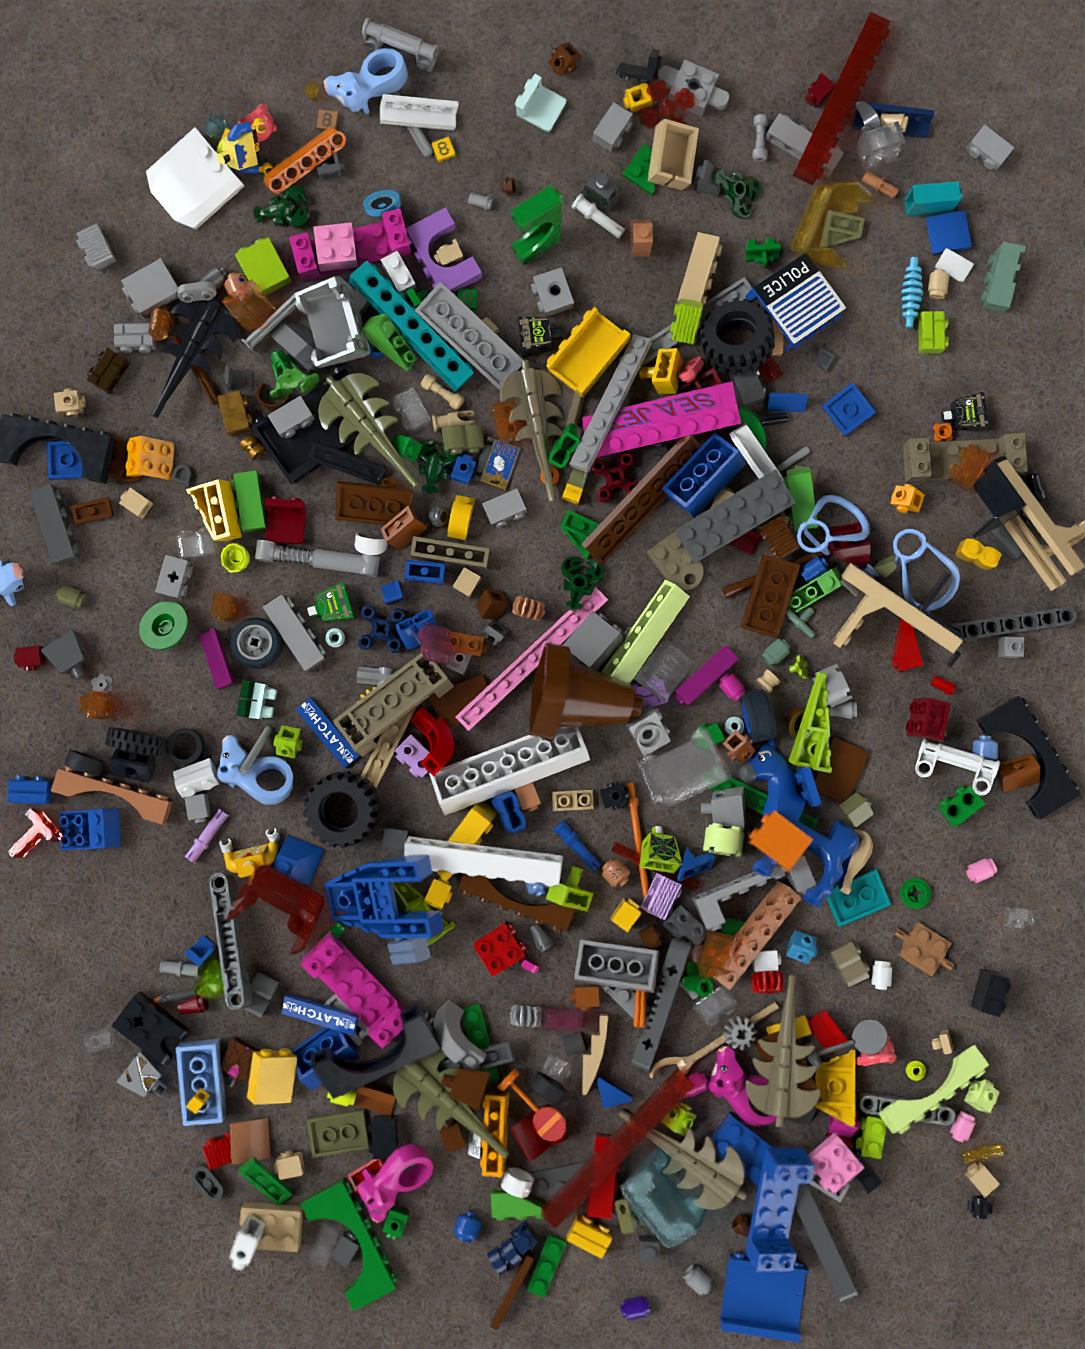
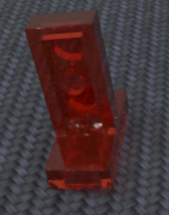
[8,808,63,858]

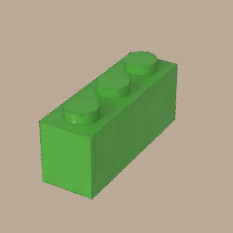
[784,467,818,531]
[232,470,267,533]

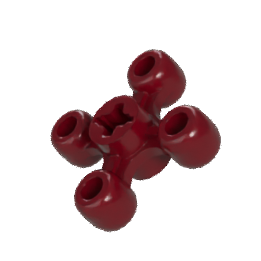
[590,453,638,503]

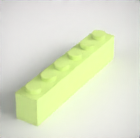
[601,580,690,684]

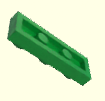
[239,1157,293,1205]
[526,1233,566,1298]

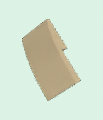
[552,790,594,811]

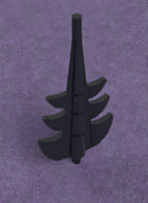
[151,293,238,419]

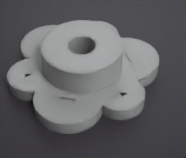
[91,674,112,696]

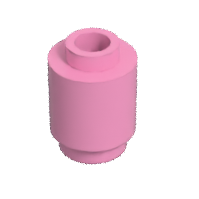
[966,858,997,883]
[950,1111,976,1142]

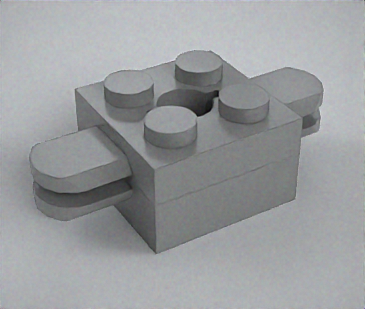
[658,60,729,117]

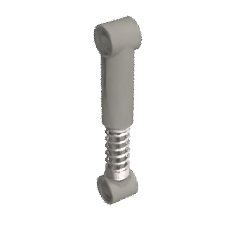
[255,540,380,577]

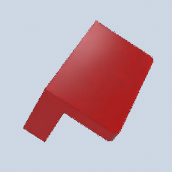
[808,1009,848,1054]

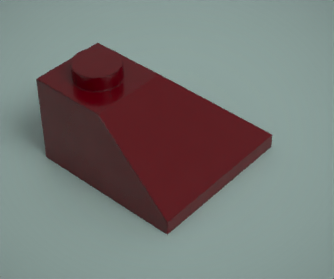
[822,522,870,565]

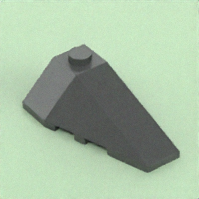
[257,311,319,375]

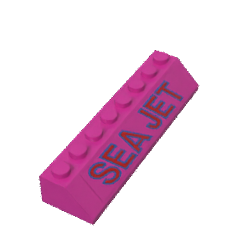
[582,381,741,457]

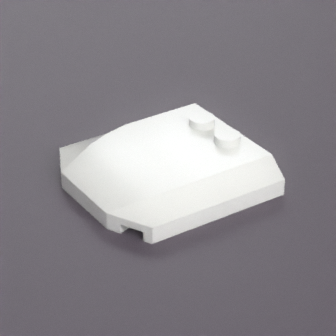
[146,128,245,230]

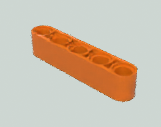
[264,127,346,193]

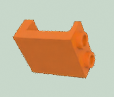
[749,810,813,872]

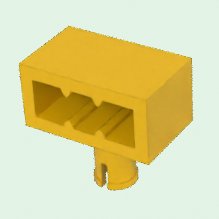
[639,348,684,394]

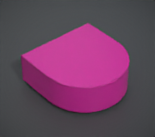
[520,957,540,974]

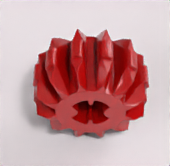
[751,971,784,994]

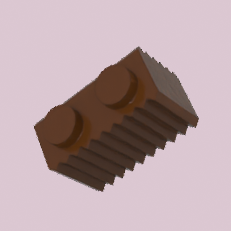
[759,513,800,559]

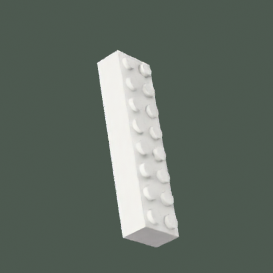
[429,727,590,815]

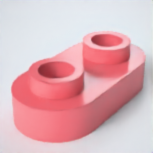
[678,357,704,383]

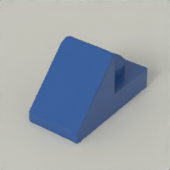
[677,848,715,882]

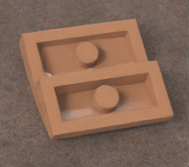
[229,1118,270,1165]

